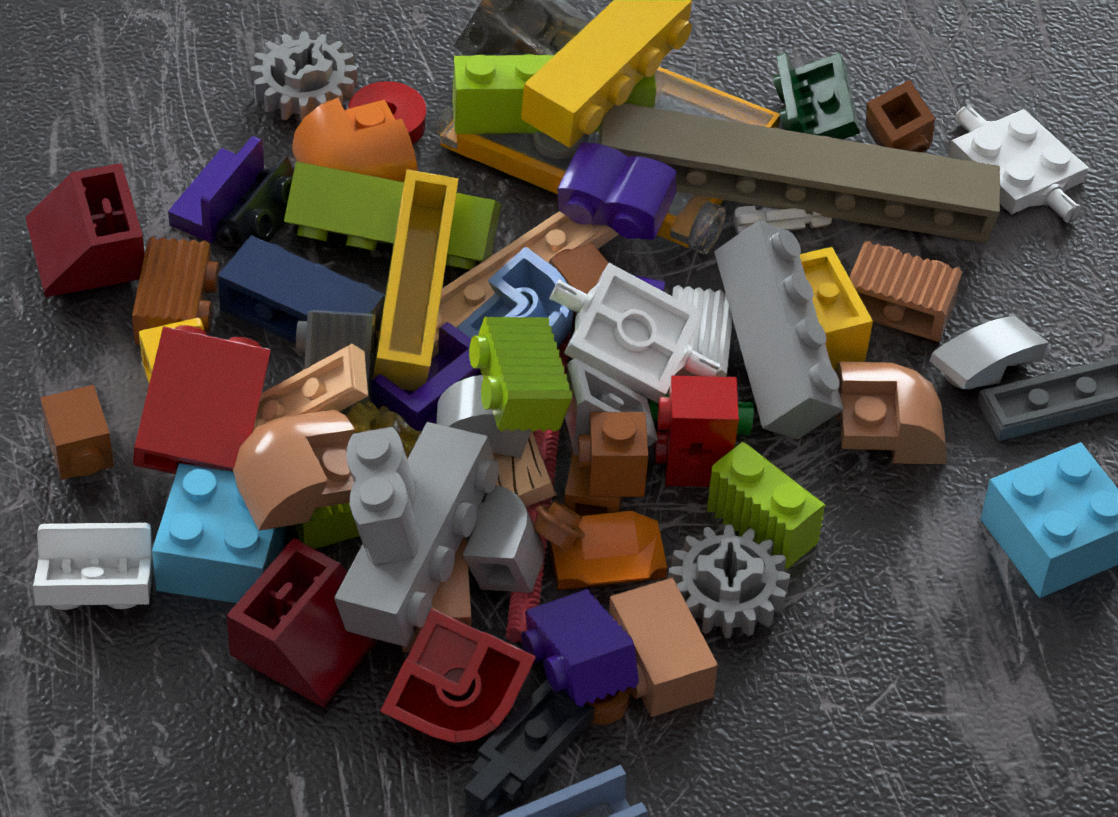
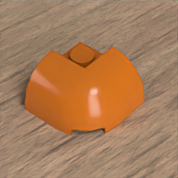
[292,98,418,182]

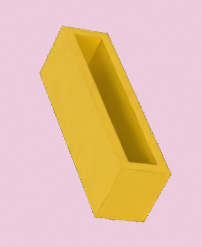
[521,0,692,148]
[372,170,459,391]

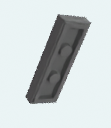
[977,357,1118,441]

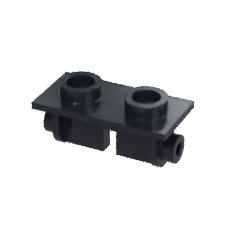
[216,156,294,247]

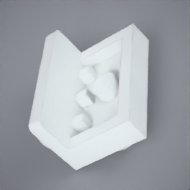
[33,523,153,610]

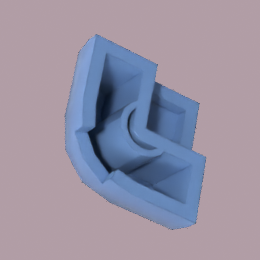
[457,246,574,350]

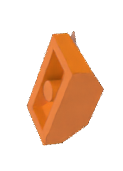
[549,511,667,590]

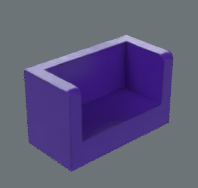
[371,322,482,445]

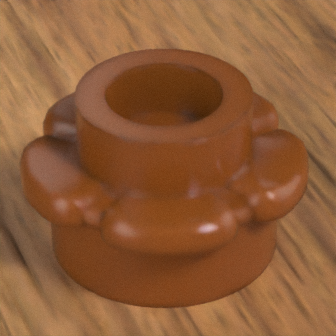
[534,501,585,550]

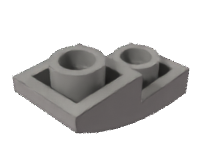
[929,316,1049,390]

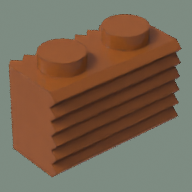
[132,236,220,345]

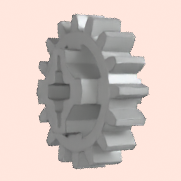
[251,32,357,122]
[668,525,790,638]

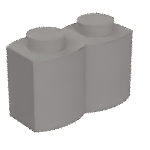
[346,427,420,565]

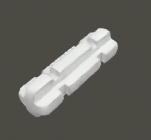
[733,205,832,234]

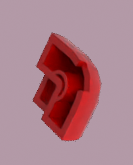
[380,608,536,743]

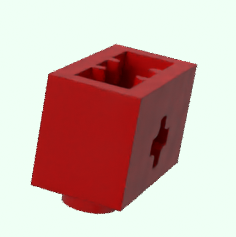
[654,375,739,487]

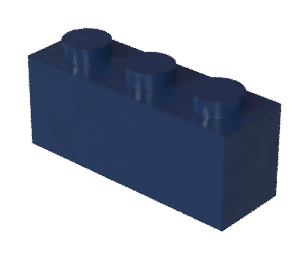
[218,235,385,344]

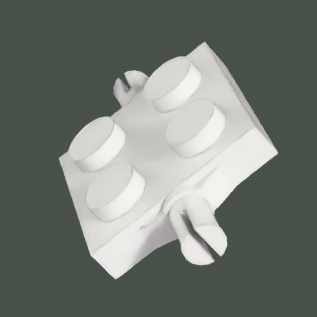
[947,105,1088,223]
[549,263,720,403]

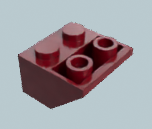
[25,163,145,298]
[226,538,378,707]

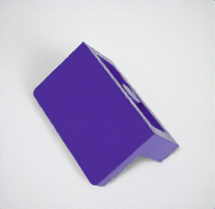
[168,136,264,243]

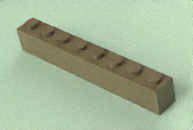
[597,103,1000,243]

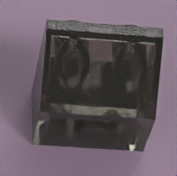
[454,0,591,56]

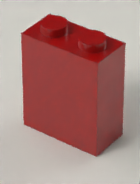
[133,325,271,474]

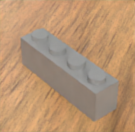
[714,220,844,440]
[334,422,499,647]

